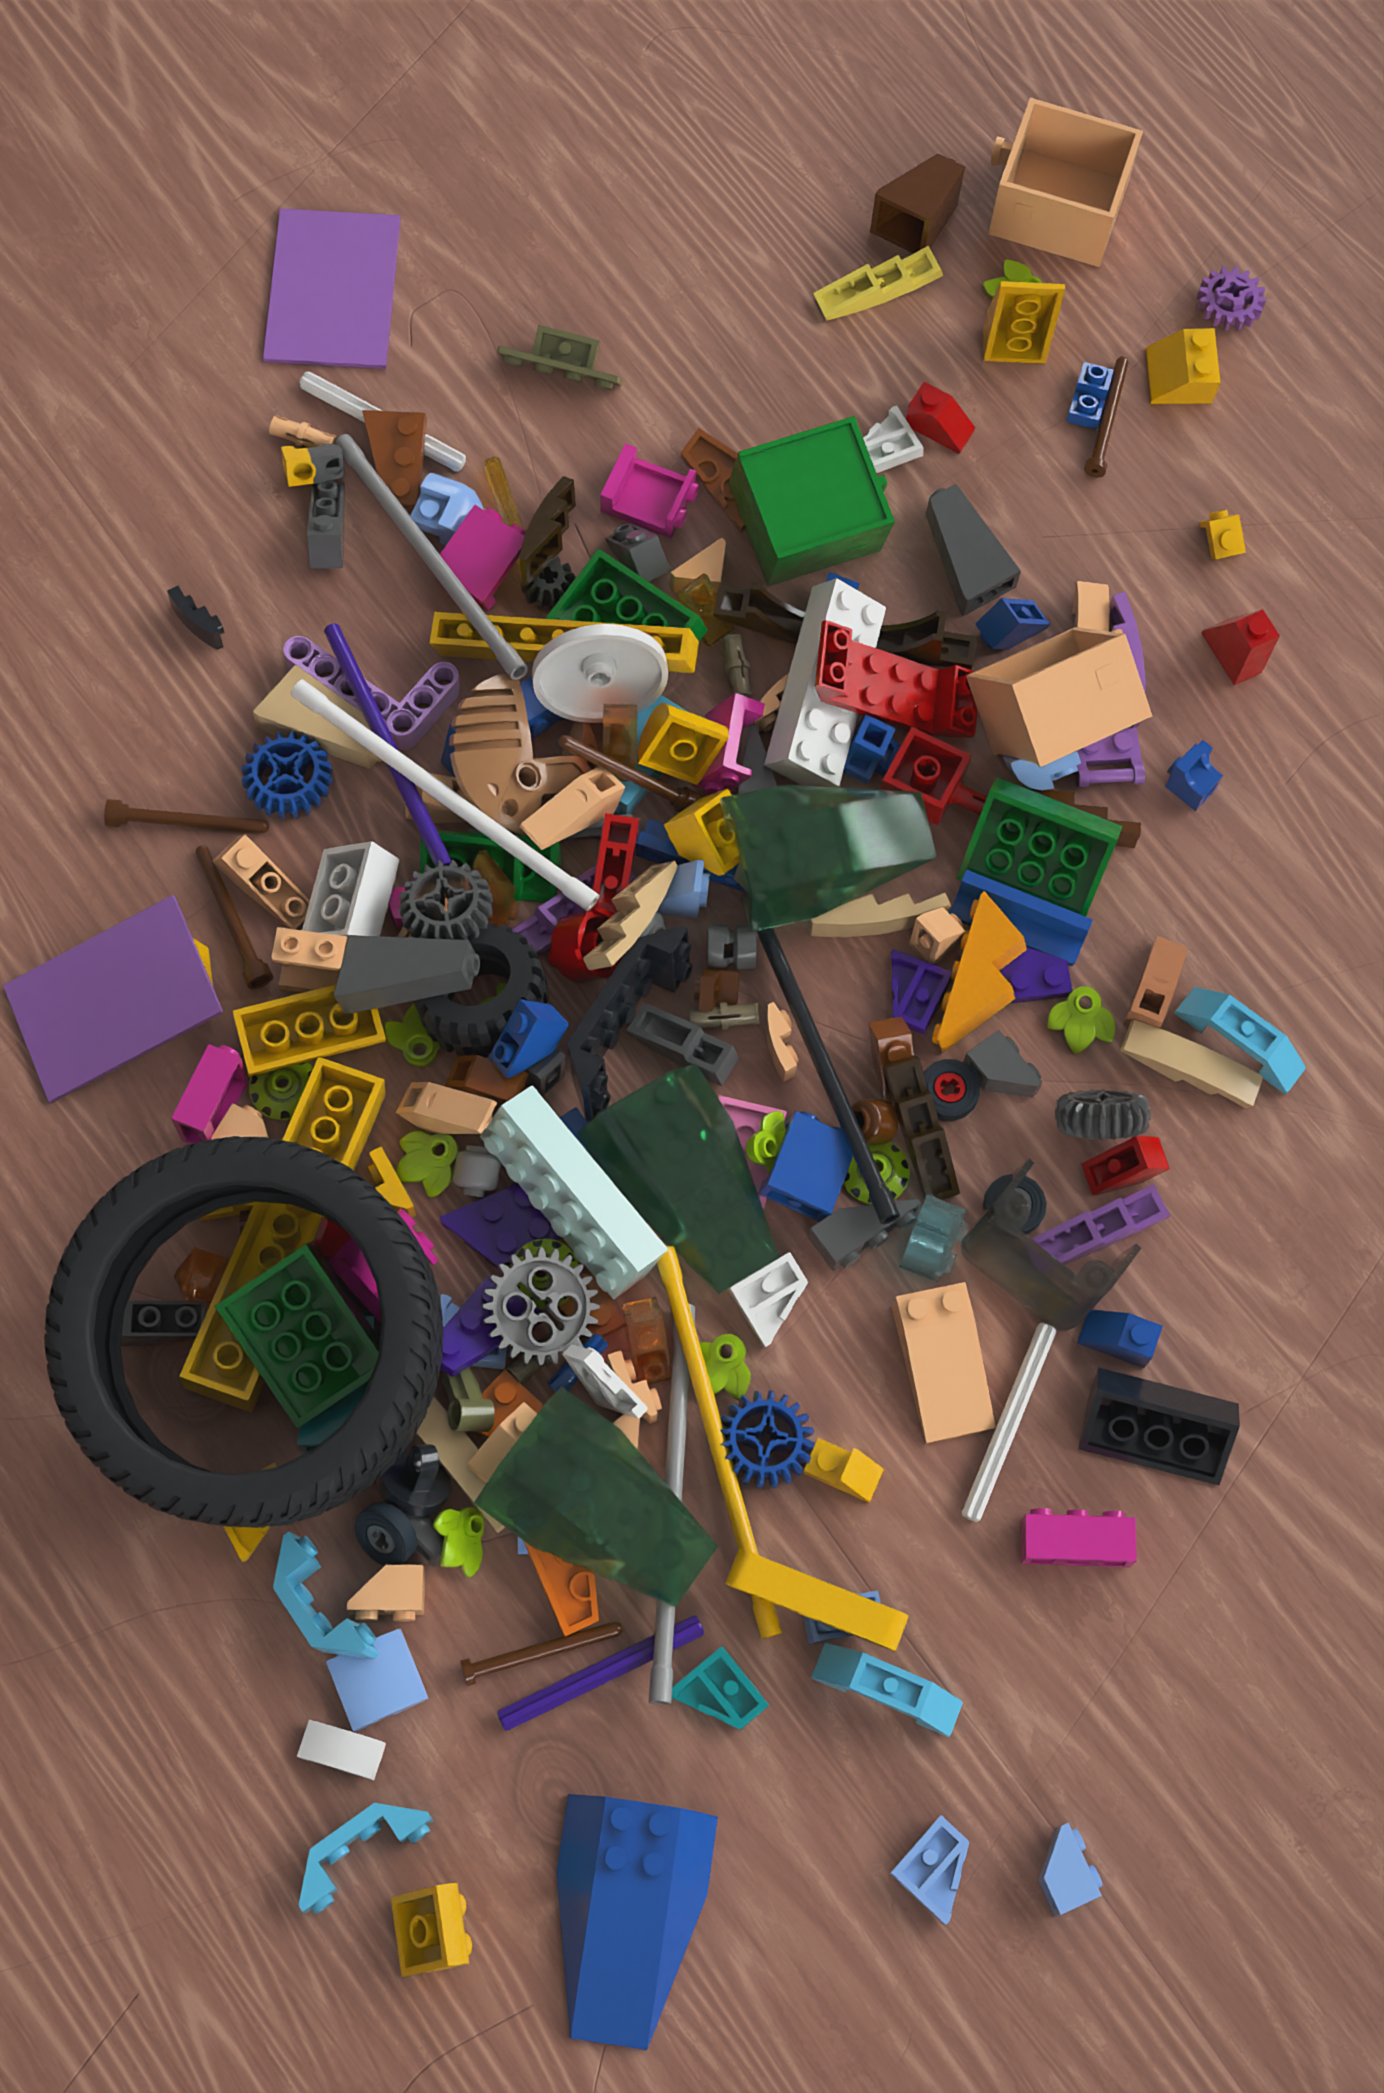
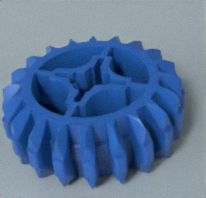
[241,731,333,820]
[720,1390,814,1489]

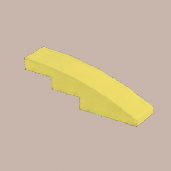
[813,246,943,320]

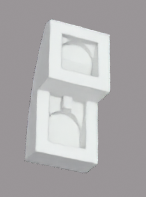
[297,1720,386,1780]

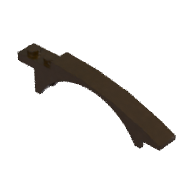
[713,583,977,670]

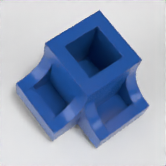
[843,714,901,784]
[1165,740,1223,811]

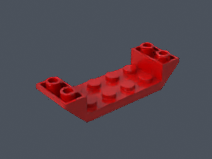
[815,620,977,738]

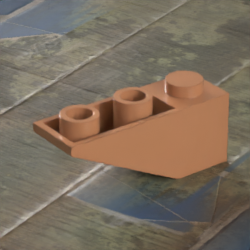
[1123,936,1188,1028]

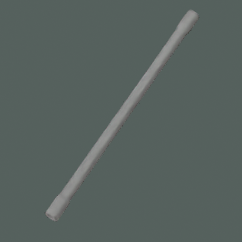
[335,434,528,680]
[649,1304,695,1705]

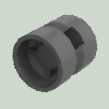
[707,925,757,969]

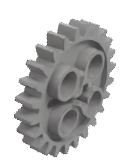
[481,1247,600,1366]

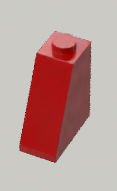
[1201,609,1280,685]

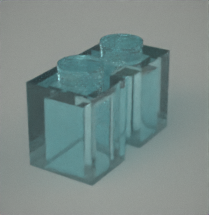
[899,1195,969,1282]

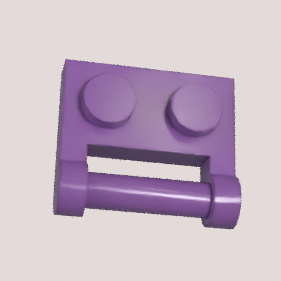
[1075,728,1145,788]

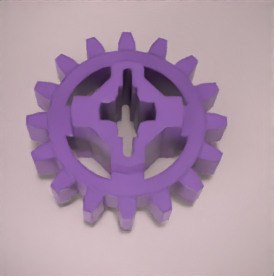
[1196,266,1266,331]

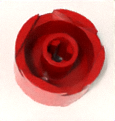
[548,909,624,983]

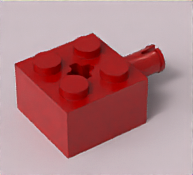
[879,727,987,825]

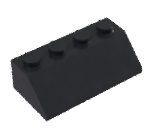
[1078,1367,1240,1485]

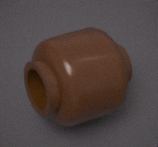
[851,1099,898,1145]

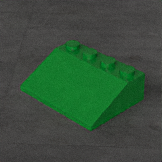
[545,548,708,674]
[956,777,1123,917]
[215,1241,380,1428]

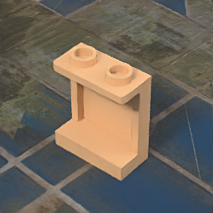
[272,927,348,993]

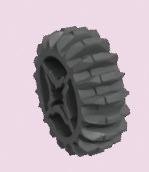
[399,860,493,940]
[1055,1089,1151,1140]

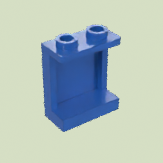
[758,1111,853,1222]

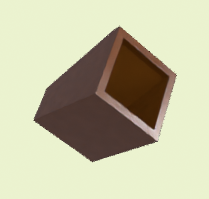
[870,154,965,254]

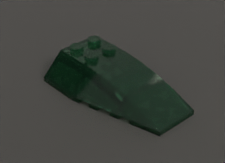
[720,785,937,932]
[577,1064,779,1294]
[474,1386,718,1607]

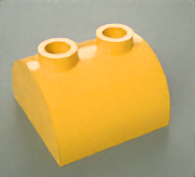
[637,703,729,785]
[391,1883,472,1977]

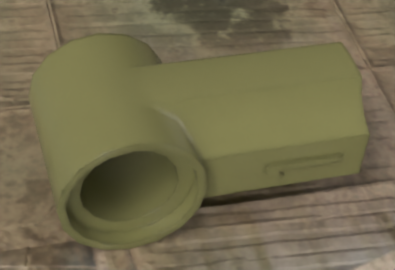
[442,1367,495,1432]

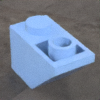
[658,860,710,918]
[1038,1823,1102,1916]

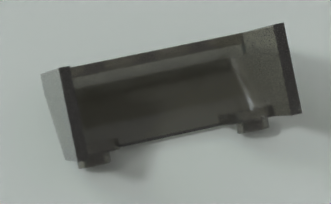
[961,1159,1142,1332]

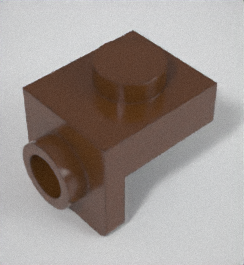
[694,968,740,1011]

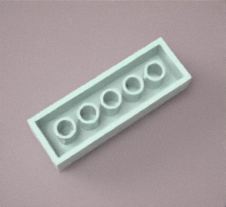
[480,1085,668,1300]

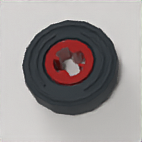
[923,1059,980,1121]

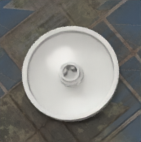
[532,624,668,723]

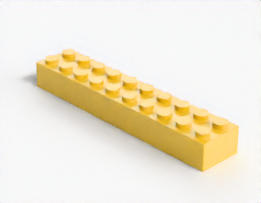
[179,1057,386,1413]

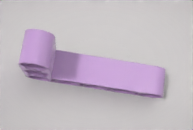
[283,636,460,750]

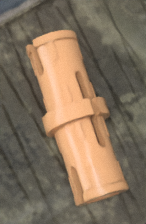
[269,415,337,448]

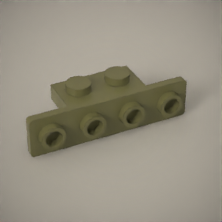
[497,325,623,390]

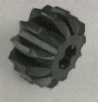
[521,556,576,611]

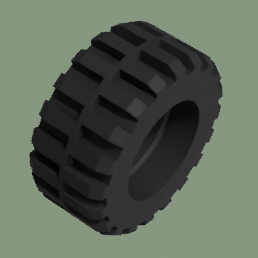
[414,922,549,1058]

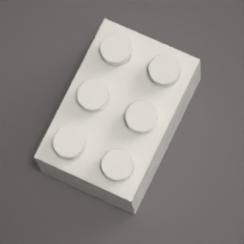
[302,841,400,940]

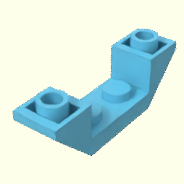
[1174,987,1306,1095]
[273,1531,379,1659]
[811,1643,963,1738]
[298,1803,434,1915]

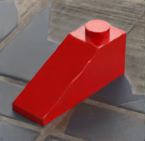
[590,813,639,914]

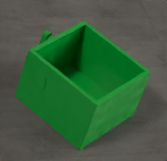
[729,416,895,587]

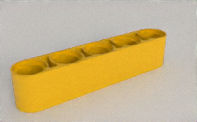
[725,1548,909,1651]

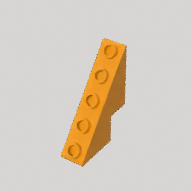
[932,891,1027,1053]

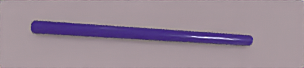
[324,623,452,867]

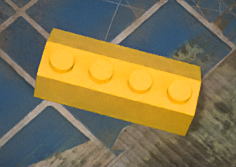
[233,984,386,1077]

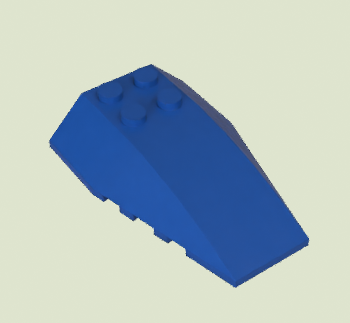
[556,1794,718,2050]

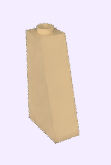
[253,665,383,769]

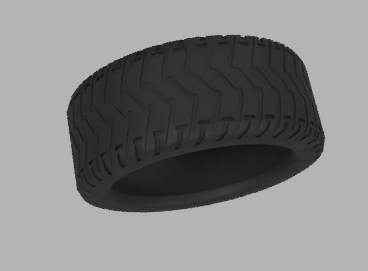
[44,1136,444,1528]

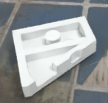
[863,405,924,473]
[728,1252,808,1348]
[562,1344,648,1419]

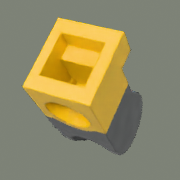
[281,444,345,487]

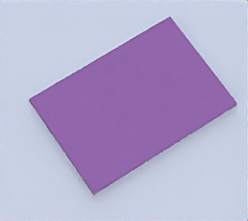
[263,208,401,369]
[3,895,224,1103]

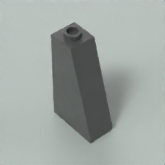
[926,484,1021,616]
[334,935,480,1013]

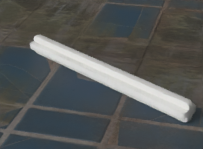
[299,371,466,472]
[962,1323,1056,1522]

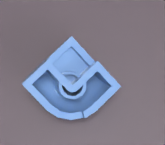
[410,473,483,545]
[1003,751,1081,790]

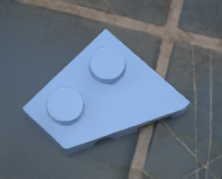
[889,1815,969,1926]

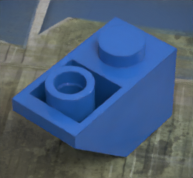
[489,999,569,1078]

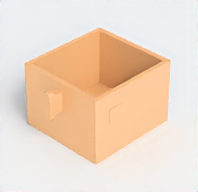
[989,98,1143,267]
[966,627,1152,767]

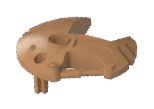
[449,674,599,836]

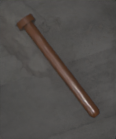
[1084,356,1128,478]
[460,1621,623,1686]

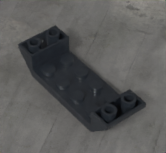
[567,926,693,1123]

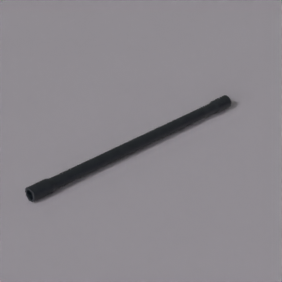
[741,893,900,1225]

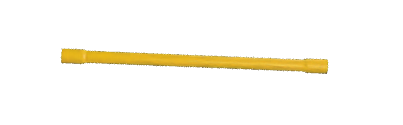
[657,1246,782,1639]

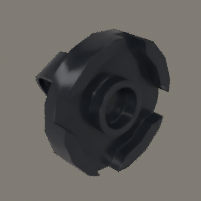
[377,1444,452,1517]

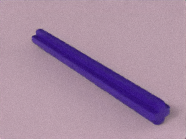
[497,1616,704,1731]

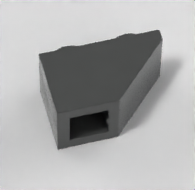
[606,523,671,582]
[963,1030,1042,1097]

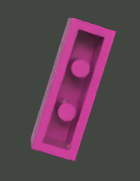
[1020,1508,1137,1567]

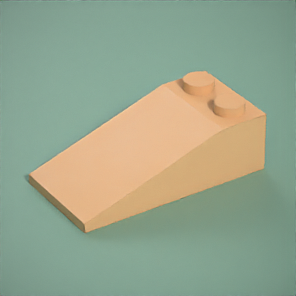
[892,1282,996,1444]

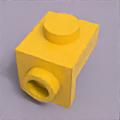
[1199,510,1246,560]

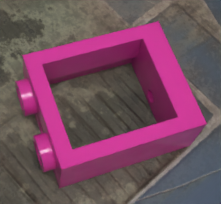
[171,1044,249,1144]

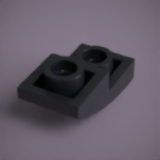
[167,585,225,650]

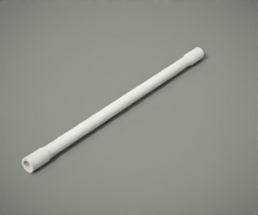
[291,679,600,911]

